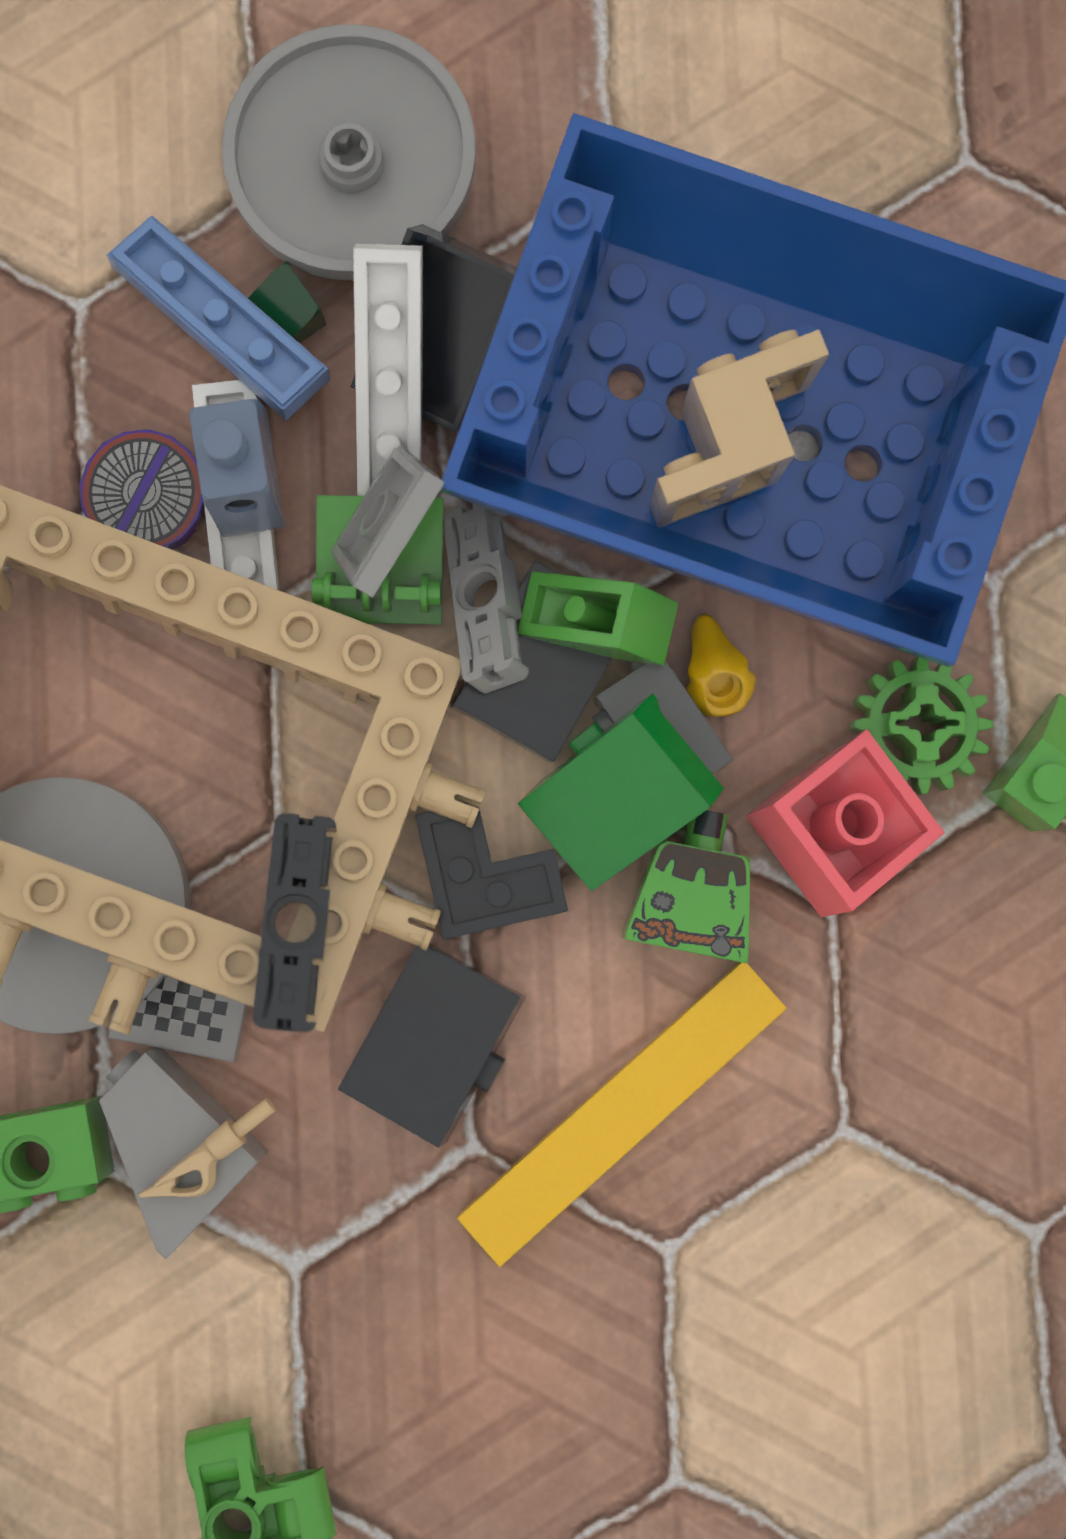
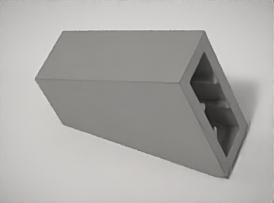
[99,1047,268,1259]

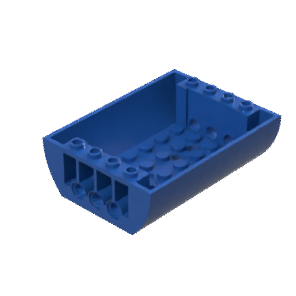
[441,113,1066,667]

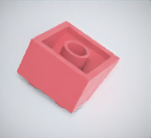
[745,729,945,918]

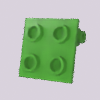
[311,495,444,625]

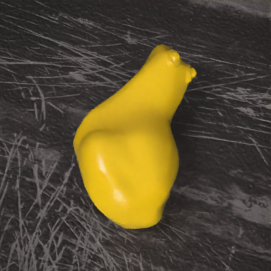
[686,614,756,717]

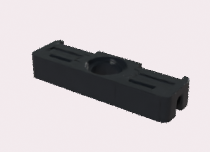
[253,813,337,1033]

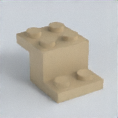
[649,330,829,528]

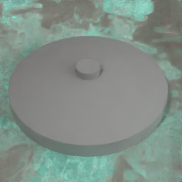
[222,24,476,280]
[0,777,191,1034]

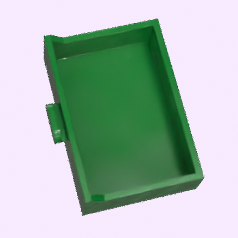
[517,693,725,892]

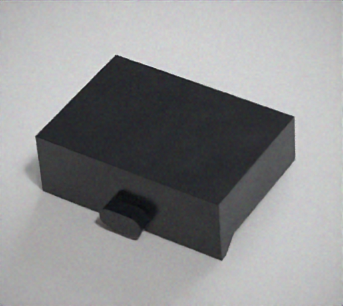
[351,224,517,433]
[450,560,612,763]
[337,943,526,1148]

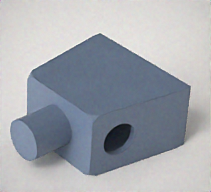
[189,399,286,537]

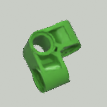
[185,1417,337,1539]

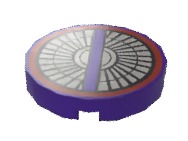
[79,429,205,550]

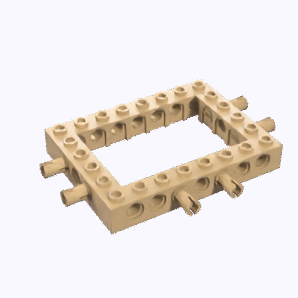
[0,485,486,1035]

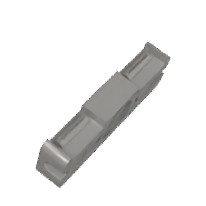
[443,503,529,694]

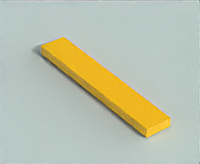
[457,962,787,1268]

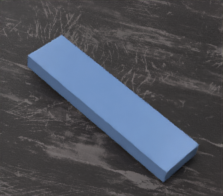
[107,215,331,421]

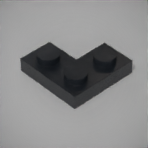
[415,803,568,940]

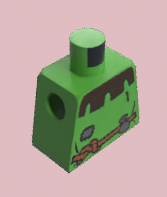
[622,810,750,963]

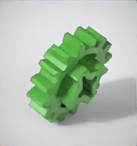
[848,656,993,795]

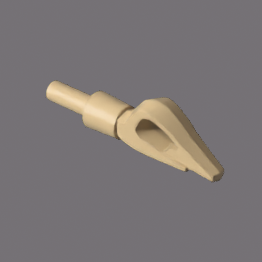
[138,1098,276,1198]

